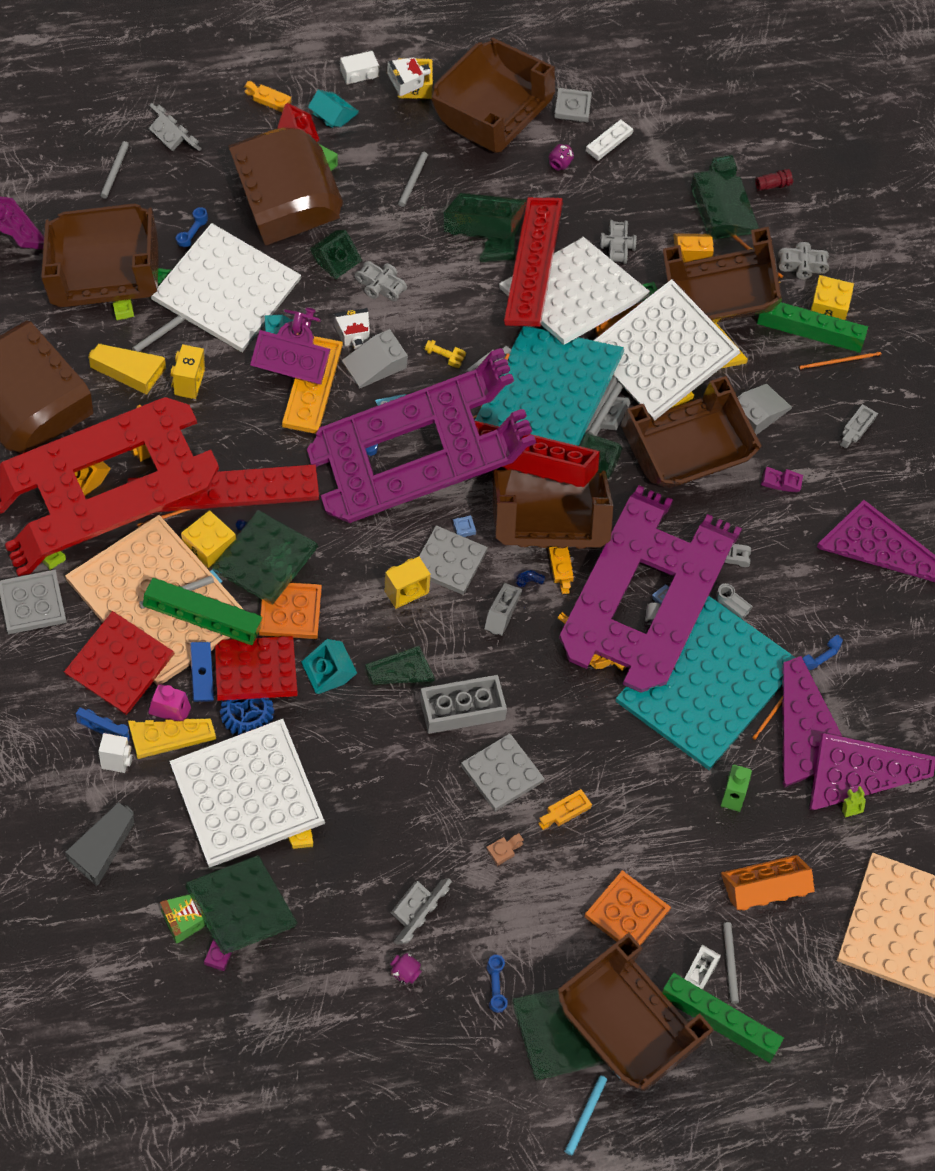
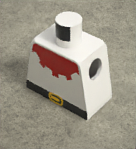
[387,58,431,96]
[334,308,370,350]

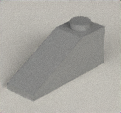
[484,583,522,635]

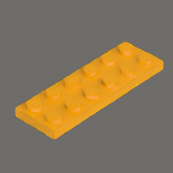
[282,336,343,434]

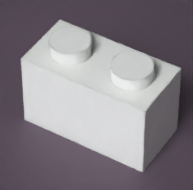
[340,51,379,84]
[99,733,132,773]

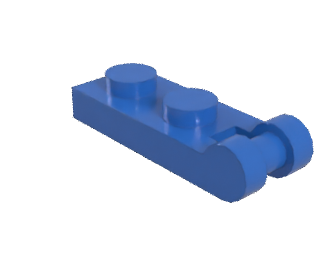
[76,708,130,742]

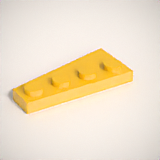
[128,719,216,759]

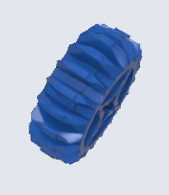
[220,698,274,735]

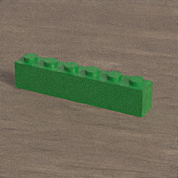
[757,302,868,353]
[143,578,263,646]
[662,972,784,1063]

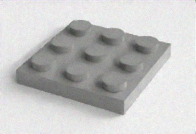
[419,526,488,595]
[0,570,67,634]
[461,734,545,811]

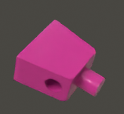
[148,684,191,721]

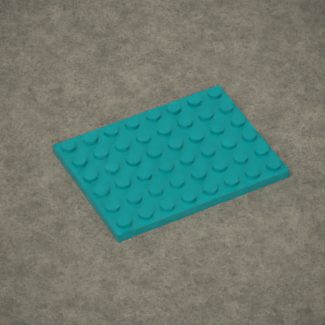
[475,326,624,446]
[615,596,796,771]

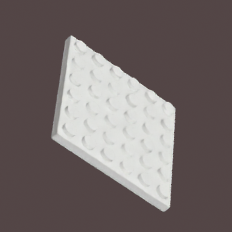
[151,223,301,352]
[499,237,649,345]
[594,279,740,421]
[170,719,325,868]

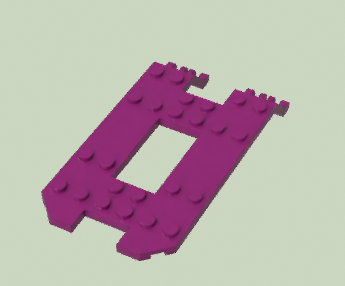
[307,348,536,523]
[559,485,742,692]

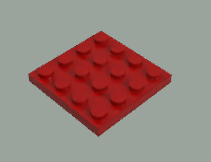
[64,611,175,716]
[215,636,297,701]

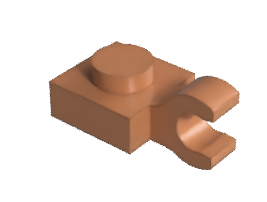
[486,834,524,866]

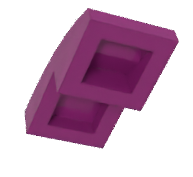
[761,466,803,492]

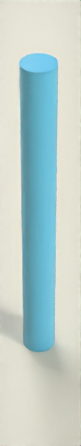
[565,1076,607,1155]

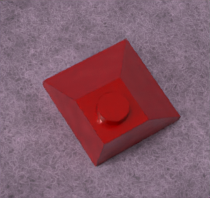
[278,103,320,142]

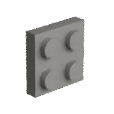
[554,88,592,122]

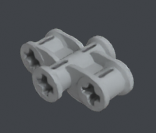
[600,220,637,264]
[778,242,829,279]
[355,261,407,301]

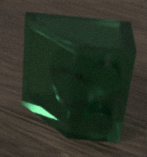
[310,230,363,279]
[581,433,623,480]

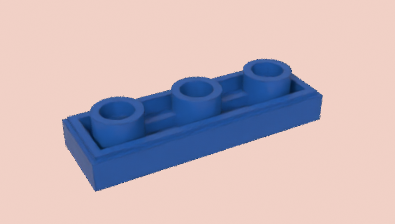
[190,642,214,702]

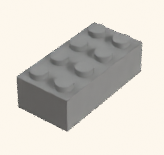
[420,675,507,734]

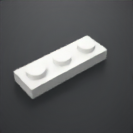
[586,120,633,160]

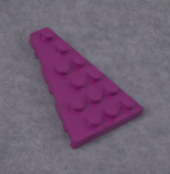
[817,500,935,582]
[782,656,843,788]
[809,733,935,810]

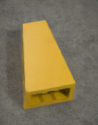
[88,344,166,395]

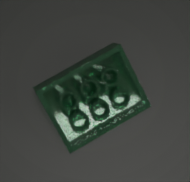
[691,171,759,239]
[444,193,527,240]

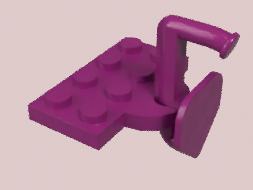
[0,196,44,249]
[250,308,331,385]

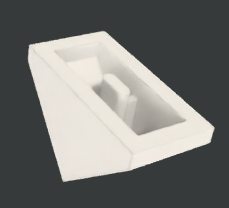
[684,945,721,990]

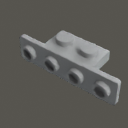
[149,103,202,151]
[585,376,631,441]
[391,878,452,945]

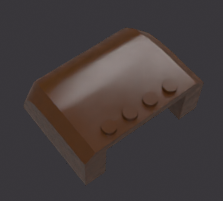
[431,37,555,152]
[229,127,343,246]
[41,204,158,307]
[663,227,782,323]
[0,320,94,454]
[621,376,761,488]
[493,469,613,549]
[558,933,714,1091]

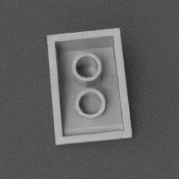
[342,329,408,389]
[737,384,792,435]

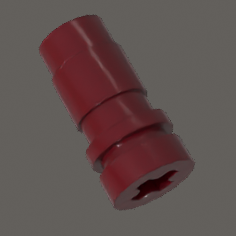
[755,169,793,191]

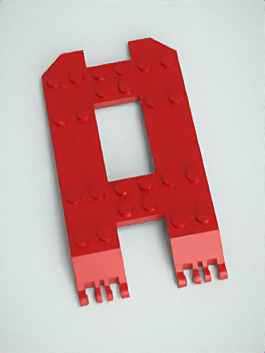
[0,397,219,577]

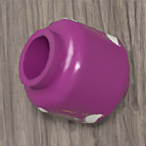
[549,144,574,170]
[390,953,422,984]

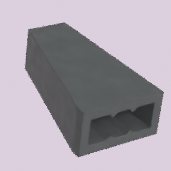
[65,802,134,886]

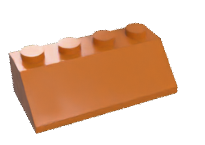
[721,855,814,910]

